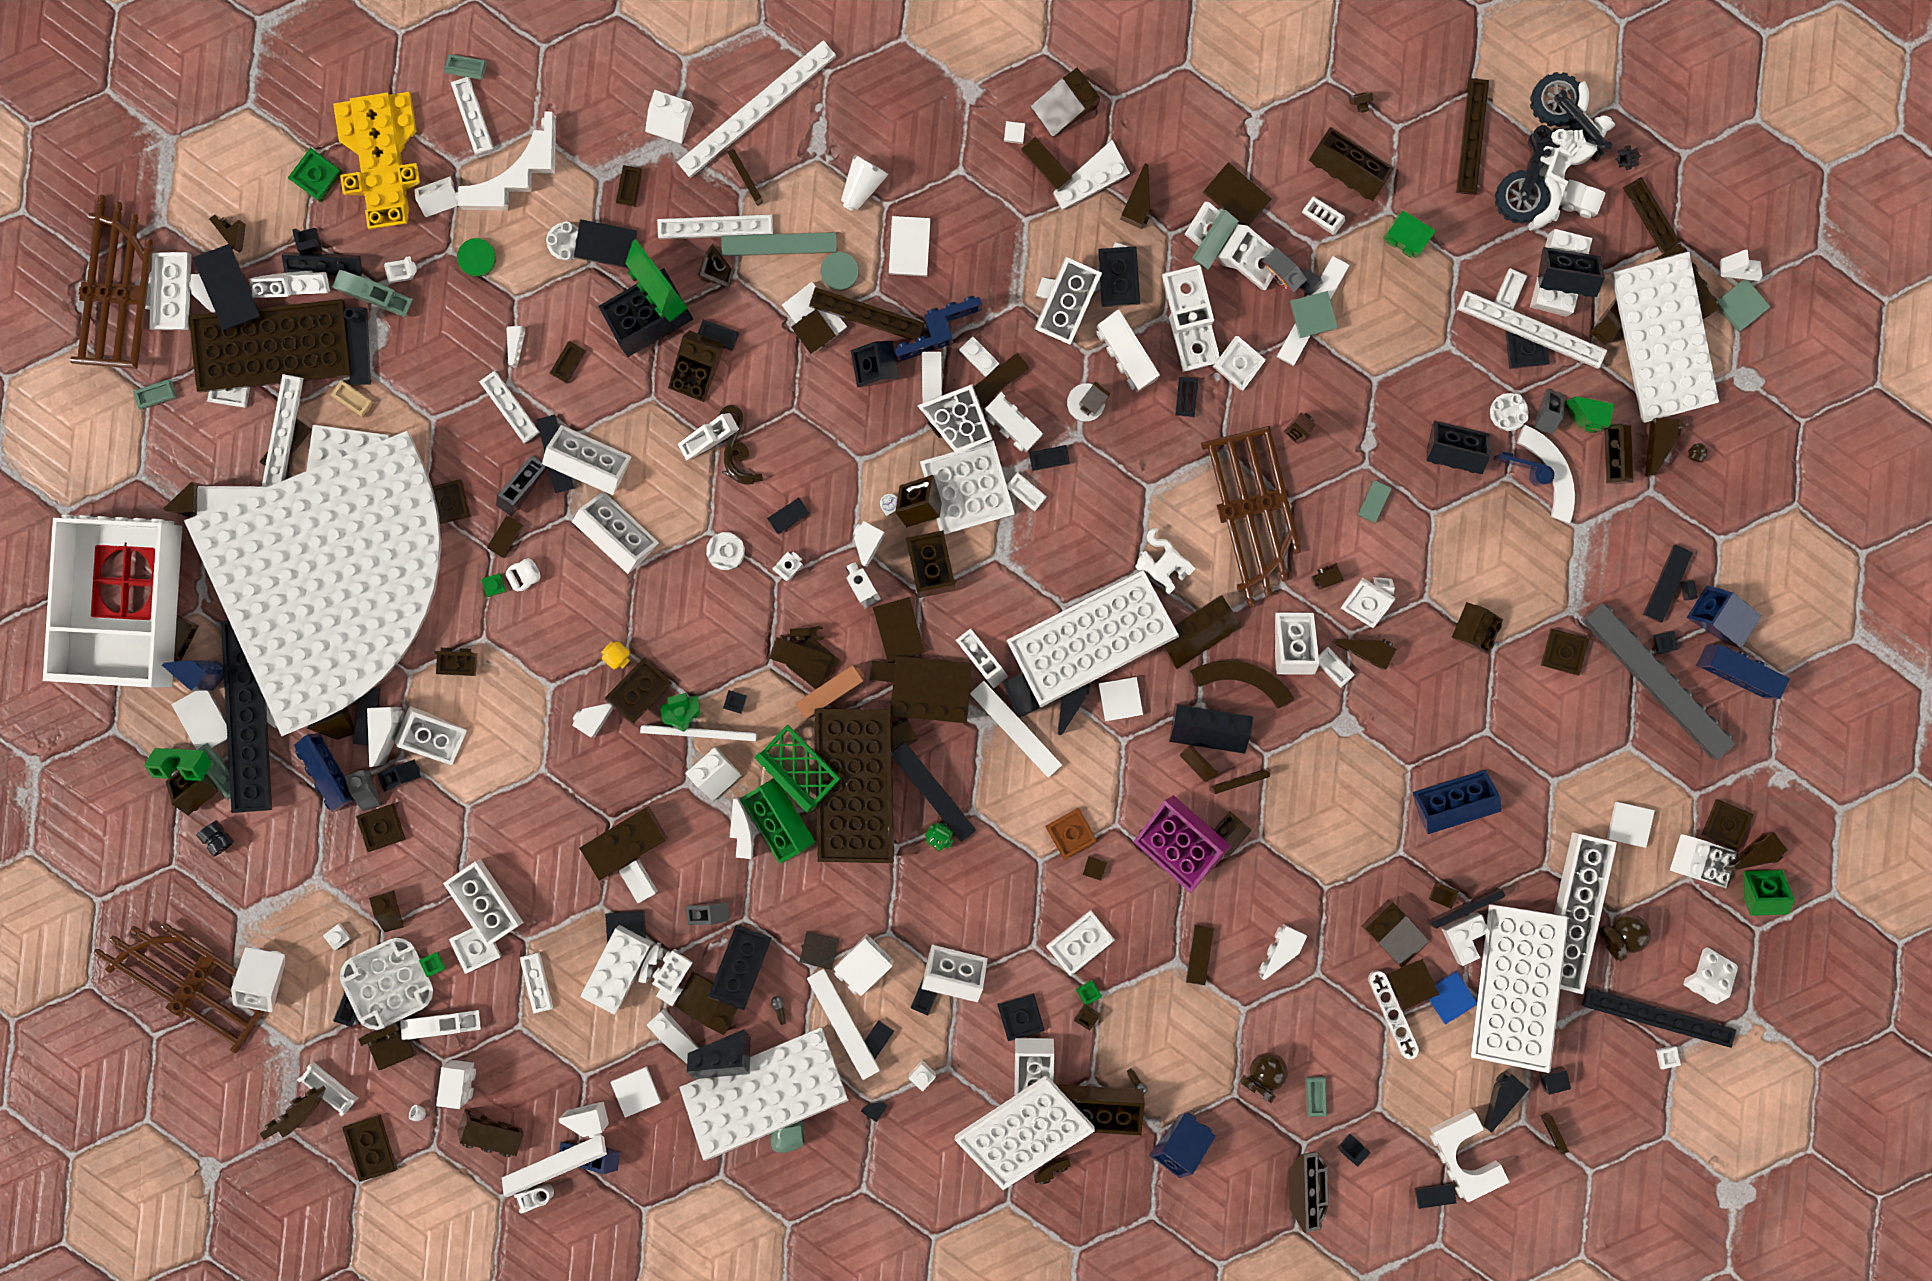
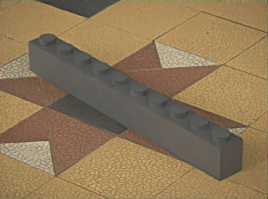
[1580,603,1735,760]

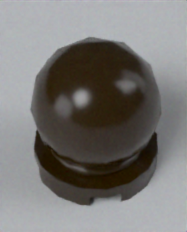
[1599,915,1651,962]
[1240,1052,1288,1103]

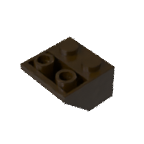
[1452,602,1503,655]

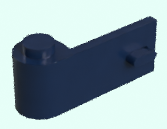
[1494,451,1555,486]

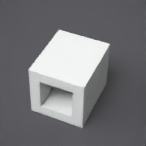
[908,1060,936,1092]

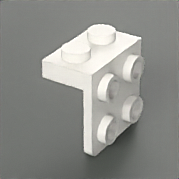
[1683,947,1738,1004]

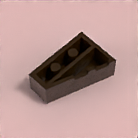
[457,1109,524,1157]

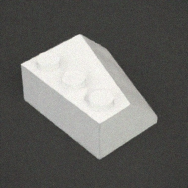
[917,384,992,453]

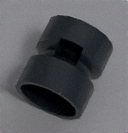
[196,820,234,857]

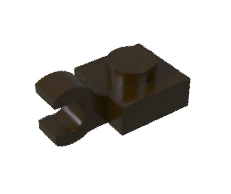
[790,626,824,641]

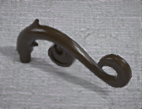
[719,405,763,485]

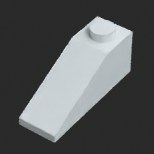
[956,628,1009,688]
[647,1008,699,1064]

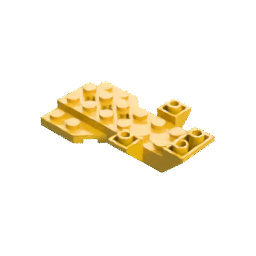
[333,92,420,230]

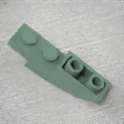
[332,270,413,318]

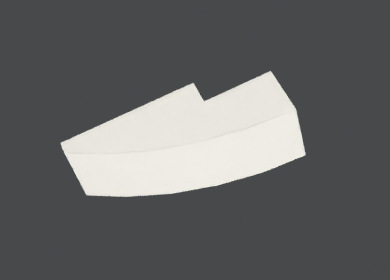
[922,352,942,403]
[678,413,739,460]
[730,798,753,859]

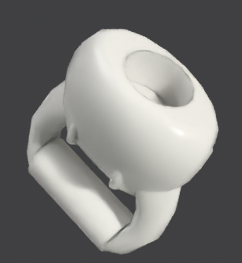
[506,558,541,592]

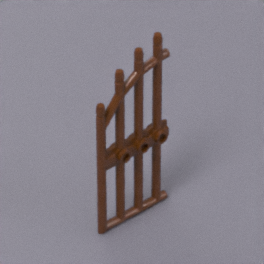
[70,195,153,369]
[1201,426,1301,608]
[93,923,265,1053]

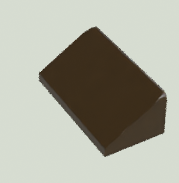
[1180,745,1218,782]

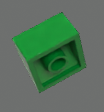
[1383,210,1436,258]
[1564,396,1614,433]
[1743,870,1795,916]

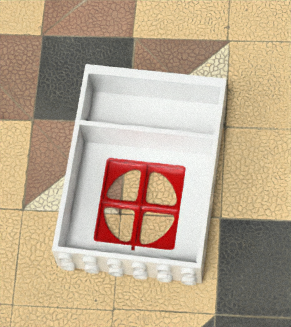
[43,515,182,687]

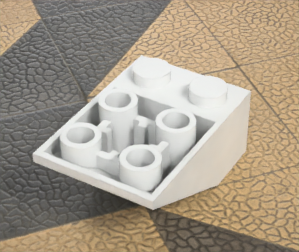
[1670,834,1737,888]

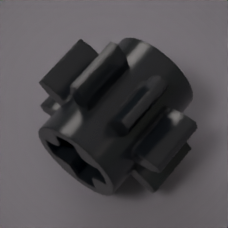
[1615,145,1642,170]

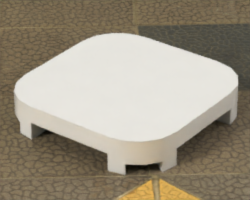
[340,938,433,1030]

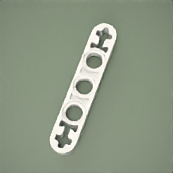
[1368,970,1419,1059]

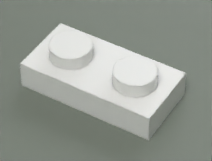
[959,337,999,377]

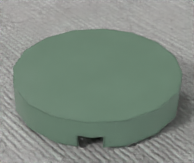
[820,252,859,291]

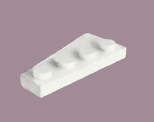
[1053,140,1130,210]

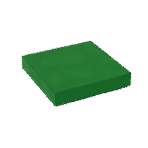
[288,148,343,202]

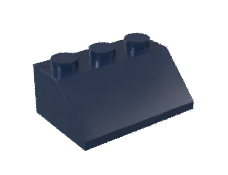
[161,660,224,691]

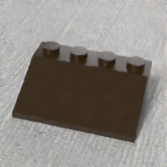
[891,656,973,723]

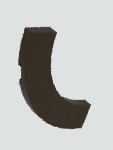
[1190,661,1295,709]

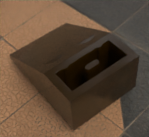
[668,330,725,402]

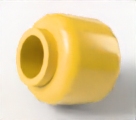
[601,641,630,670]

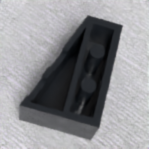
[687,1029,751,1079]

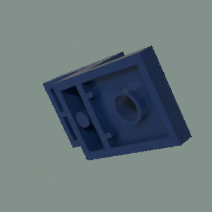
[895,296,982,362]

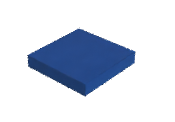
[1429,971,1477,1025]

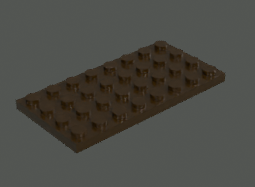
[189,299,351,393]
[814,708,894,863]

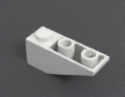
[1259,924,1307,980]

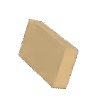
[331,380,374,418]

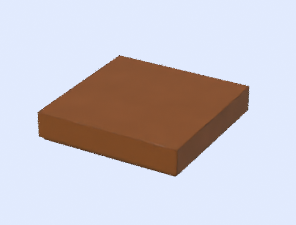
[1045,808,1097,860]

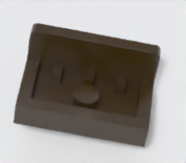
[434,647,477,676]

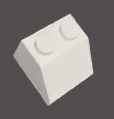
[645,90,694,144]
[853,521,885,568]
[685,747,742,801]
[559,1101,609,1138]

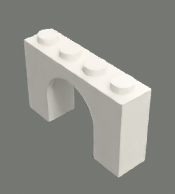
[1429,1108,1509,1202]

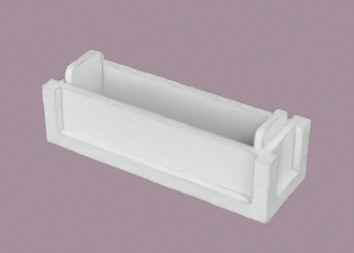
[297,1062,358,1116]

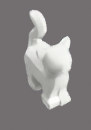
[1135,528,1195,594]

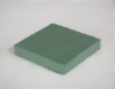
[1718,279,1770,332]
[1290,291,1338,338]

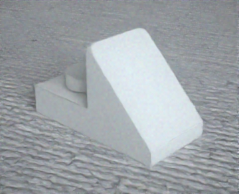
[1720,250,1762,281]

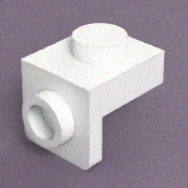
[384,256,416,283]

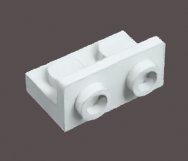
[652,949,693,996]

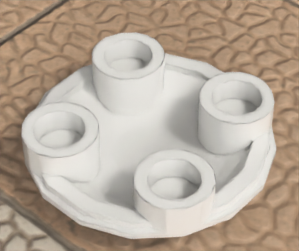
[546,221,578,261]
[1490,393,1529,431]

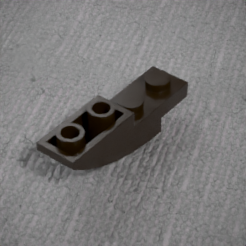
[260,1086,326,1140]

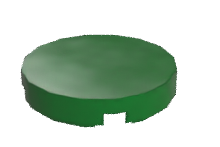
[457,238,496,277]

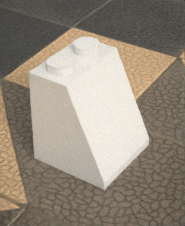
[834,934,894,996]
[231,947,285,1012]

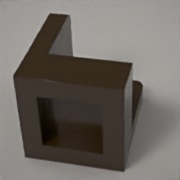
[1429,882,1459,909]

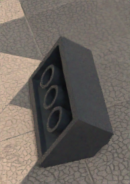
[1169,704,1254,754]

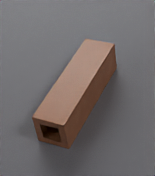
[795,665,865,719]

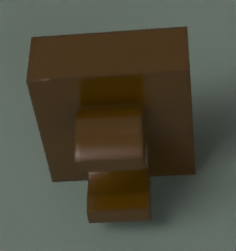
[1349,91,1374,113]

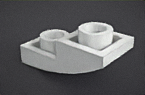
[638,943,664,983]

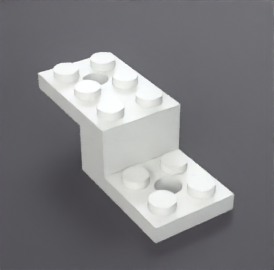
[1185,202,1274,290]
[1162,265,1220,372]

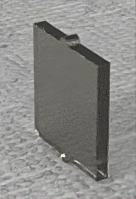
[799,931,839,970]

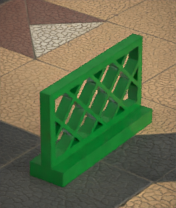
[754,725,841,812]

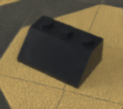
[1538,247,1605,297]
[1426,421,1490,475]

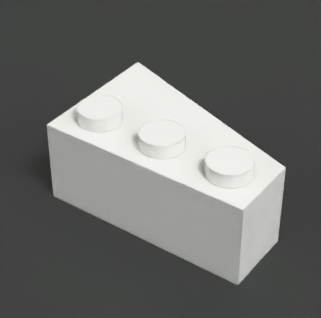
[985,392,1043,452]

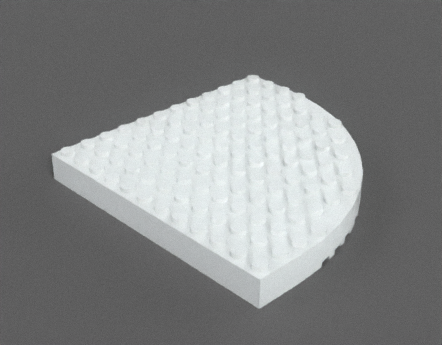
[184,431,442,736]

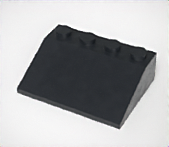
[598,268,694,357]

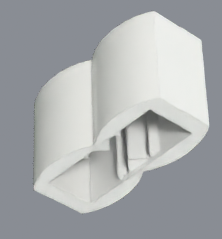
[1560,179,1605,219]

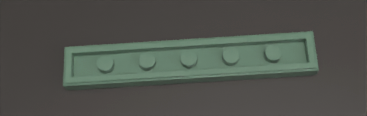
[721,232,837,256]

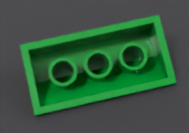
[625,239,688,322]
[740,778,816,864]

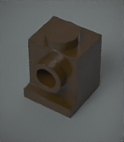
[1311,563,1344,589]

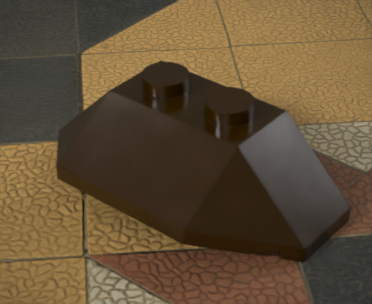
[1288,1151,1329,1233]

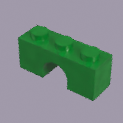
[144,748,212,781]

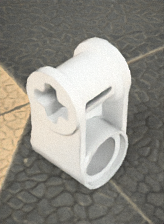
[514,1183,554,1213]

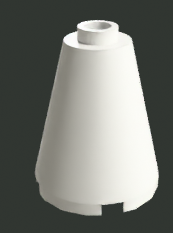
[841,155,888,211]

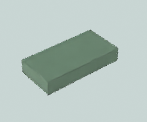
[444,54,487,80]
[133,379,177,410]
[1357,480,1392,523]
[1306,1076,1327,1117]

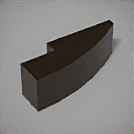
[1590,298,1622,345]

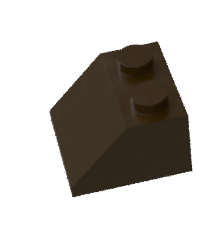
[895,475,942,528]
[166,771,218,816]

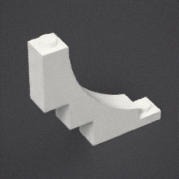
[455,112,556,211]

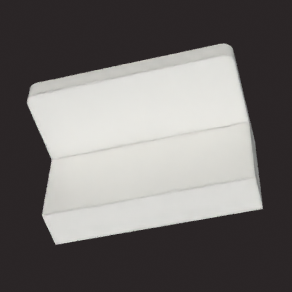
[415,176,458,217]
[619,859,658,903]

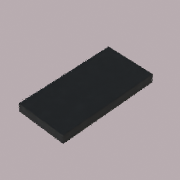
[192,244,261,331]
[708,925,772,1011]

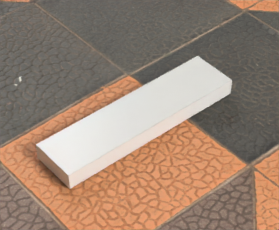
[451,77,494,156]
[479,371,540,444]

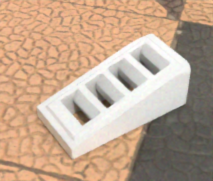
[1302,196,1345,235]
[507,326,525,368]

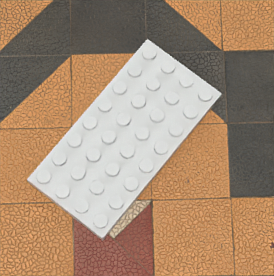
[1611,252,1719,423]
[1007,570,1179,707]
[1471,904,1569,1073]
[679,1028,849,1161]

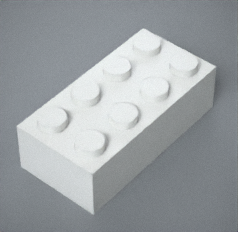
[1530,229,1592,317]
[1034,257,1102,345]
[580,925,654,1015]

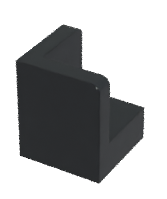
[292,228,322,253]
[1539,1067,1571,1095]
[1337,1134,1370,1167]

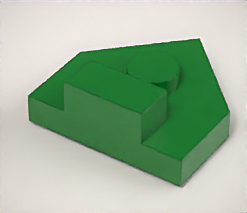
[660,693,701,732]

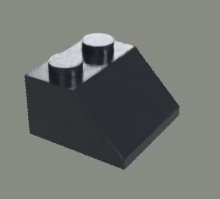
[851,341,899,388]
[1002,673,1039,718]

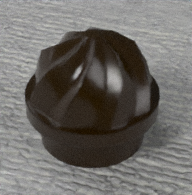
[1688,443,1708,463]

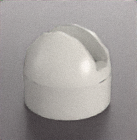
[409,1105,426,1121]

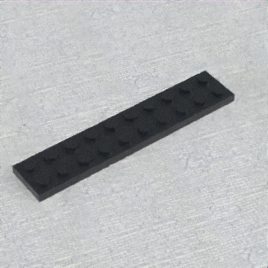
[221,621,272,813]

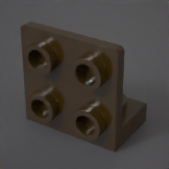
[358,1020,415,1070]

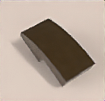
[1034,1155,1071,1185]

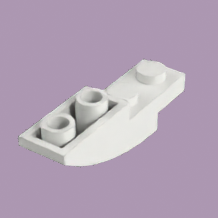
[249,271,330,298]
[400,1010,481,1040]

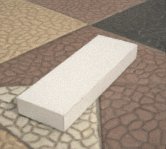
[520,952,553,1014]

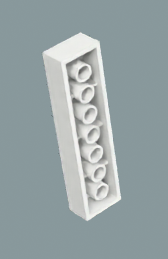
[1554,832,1617,994]

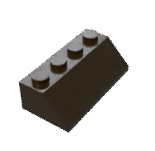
[1309,127,1394,201]
[1161,595,1241,669]

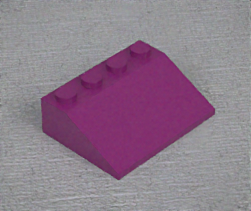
[1133,795,1231,893]

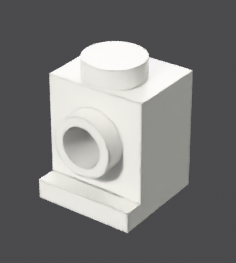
[773,552,803,582]

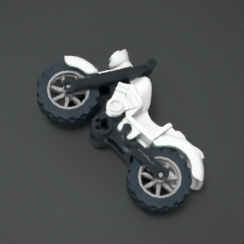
[1495,72,1615,231]

